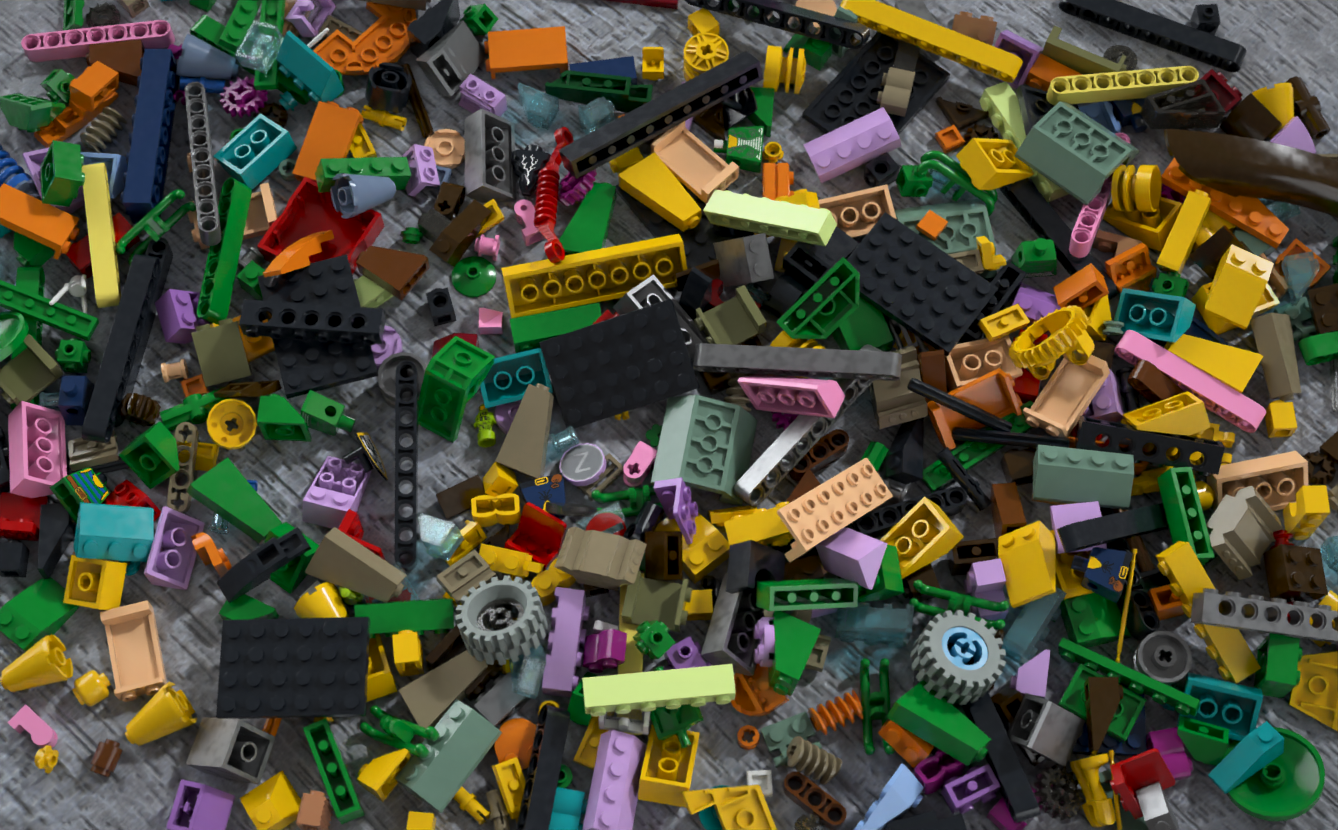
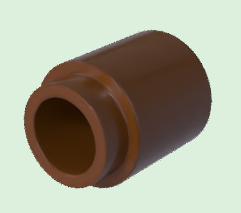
[90,739,123,778]

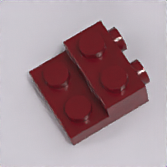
[1179,69,1243,130]

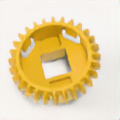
[1009,306,1094,380]

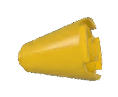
[1251,82,1294,140]
[294,582,349,618]
[0,634,73,692]
[125,682,197,746]

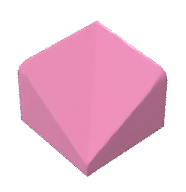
[479,308,503,334]

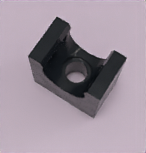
[726,540,785,603]

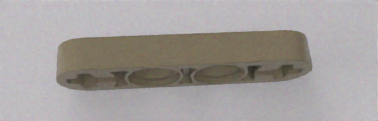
[167,422,199,514]

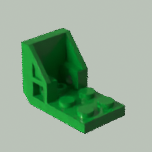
[418,336,495,443]

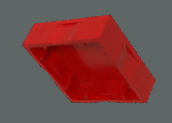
[257,177,384,274]

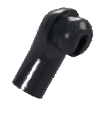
[701,575,722,608]

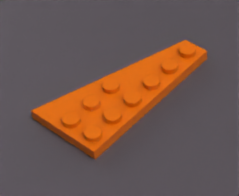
[1161,157,1289,249]

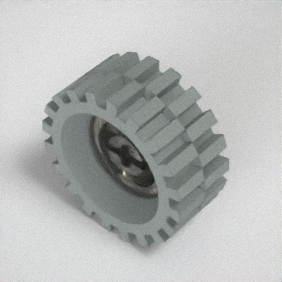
[455,576,548,665]

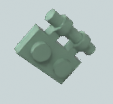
[1273,296,1316,341]
[760,711,822,768]

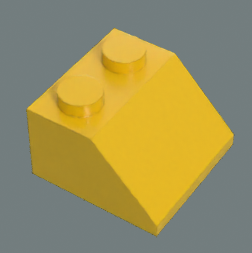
[63,555,127,610]

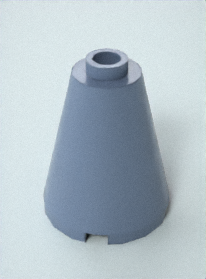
[176,34,240,80]
[331,173,396,219]

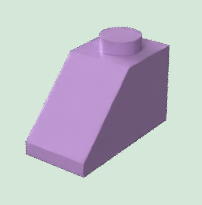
[1009,649,1050,699]

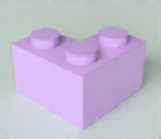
[964,558,1008,620]

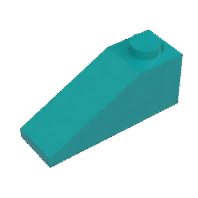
[1208,721,1284,794]

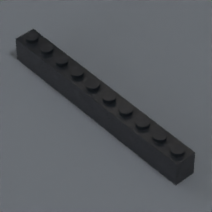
[559,51,763,179]

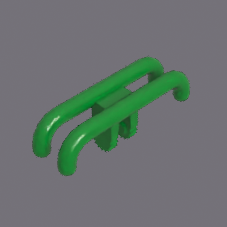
[917,150,998,216]
[115,189,196,265]
[591,485,664,518]
[909,580,1009,630]
[860,658,895,755]
[359,705,440,758]

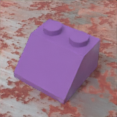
[994,30,1043,89]
[1012,283,1061,338]

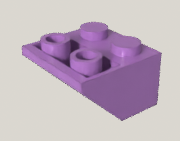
[155,289,211,344]
[166,779,235,830]

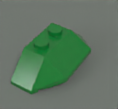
[0,93,66,132]
[776,257,860,339]

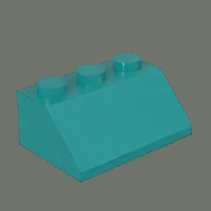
[276,31,344,104]
[213,113,297,190]
[1114,288,1196,343]
[480,347,553,408]
[73,502,154,562]
[1177,672,1263,741]

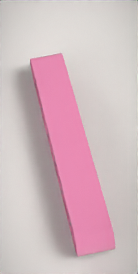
[21,20,175,62]
[1069,133,1130,258]
[1114,330,1266,433]

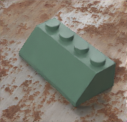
[1033,444,1134,510]
[395,699,502,813]

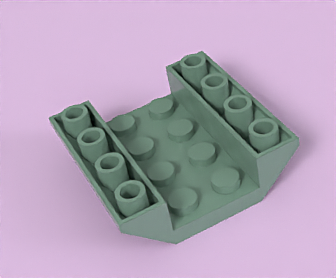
[1015,101,1140,205]
[894,199,997,280]
[650,394,758,506]

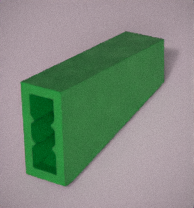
[559,182,616,256]
[186,457,282,543]
[886,680,991,766]

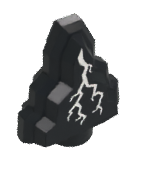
[511,145,551,197]

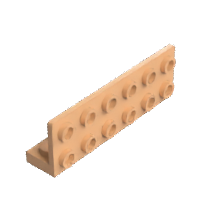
[777,458,893,562]

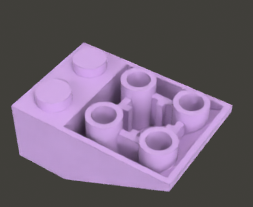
[1043,369,1124,422]
[303,456,372,529]

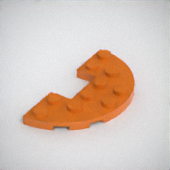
[313,2,416,75]

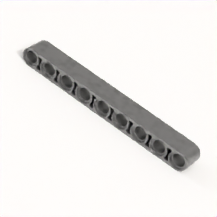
[185,82,221,246]
[693,343,902,381]
[734,344,883,506]

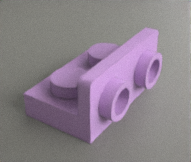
[401,144,440,196]

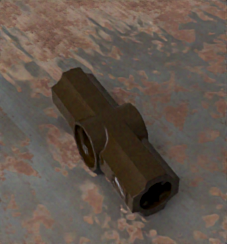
[1284,76,1330,140]

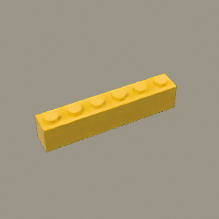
[1156,541,1261,683]

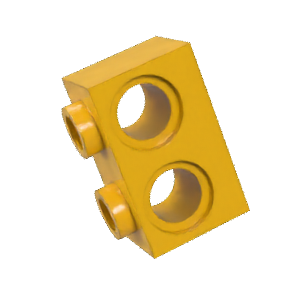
[392,630,425,677]

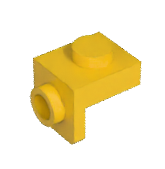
[642,47,664,81]

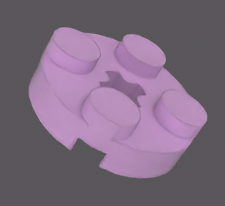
[754,617,775,667]

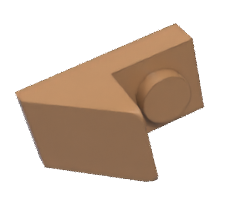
[1092,230,1142,258]

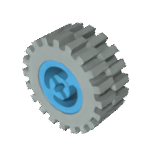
[911,610,1006,705]

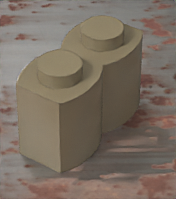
[877,67,915,117]

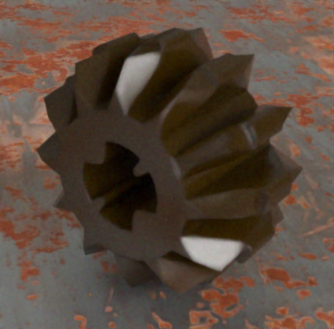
[119,393,161,427]

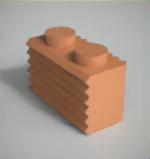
[296,791,334,830]

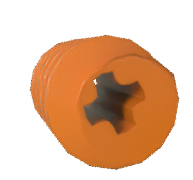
[808,690,863,736]

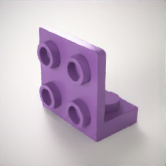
[654,477,698,544]

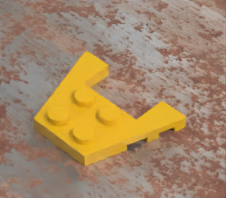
[1288,651,1338,731]
[681,784,777,830]

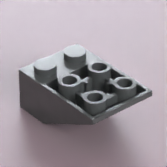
[415,20,487,96]

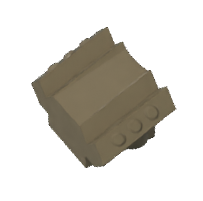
[869,345,928,429]
[1206,485,1283,580]
[555,527,647,591]

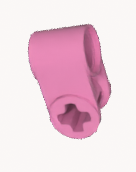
[623,441,657,488]

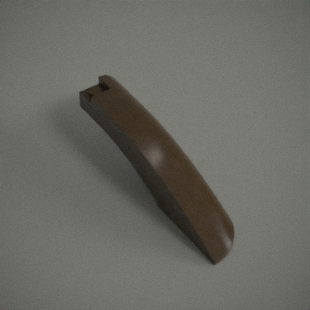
[1164,129,1338,218]

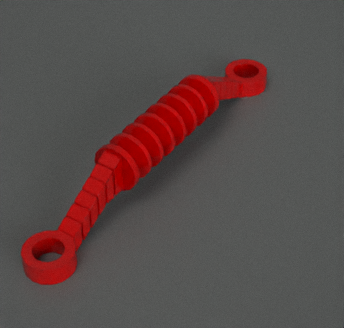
[534,127,574,263]

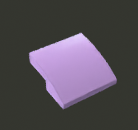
[1270,116,1316,154]
[1050,501,1107,554]

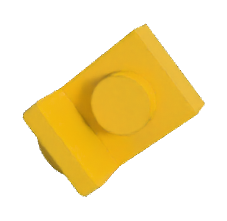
[976,236,1007,271]

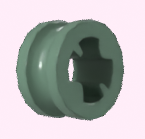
[279,159,296,181]
[1102,321,1124,336]

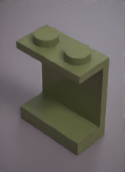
[694,285,767,345]
[191,318,253,387]
[0,334,64,406]
[621,571,693,633]

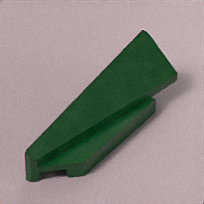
[545,70,653,113]

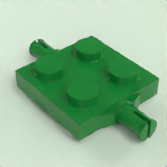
[650,666,704,748]

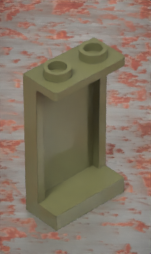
[1042,25,1128,88]

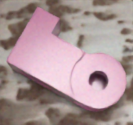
[514,199,546,246]
[8,704,58,748]

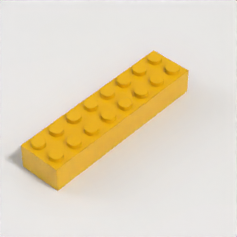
[501,234,687,319]

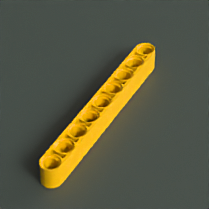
[840,0,1023,83]

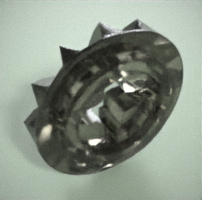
[86,2,121,28]
[1103,45,1138,71]

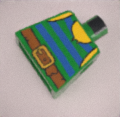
[50,467,109,524]

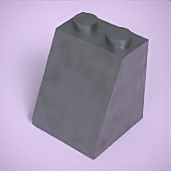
[713,233,774,287]
[1007,693,1085,766]
[186,717,276,785]

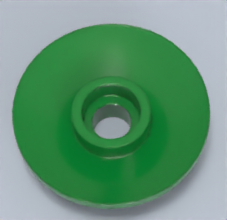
[451,256,496,298]

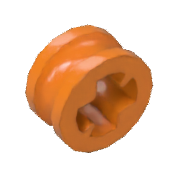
[737,725,759,750]

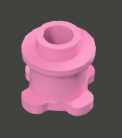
[474,234,500,261]

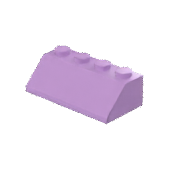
[803,107,902,184]
[582,729,647,830]

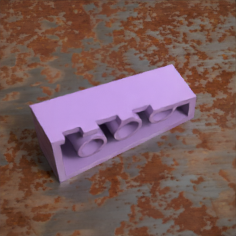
[542,587,590,698]

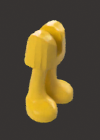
[1070,753,1116,828]

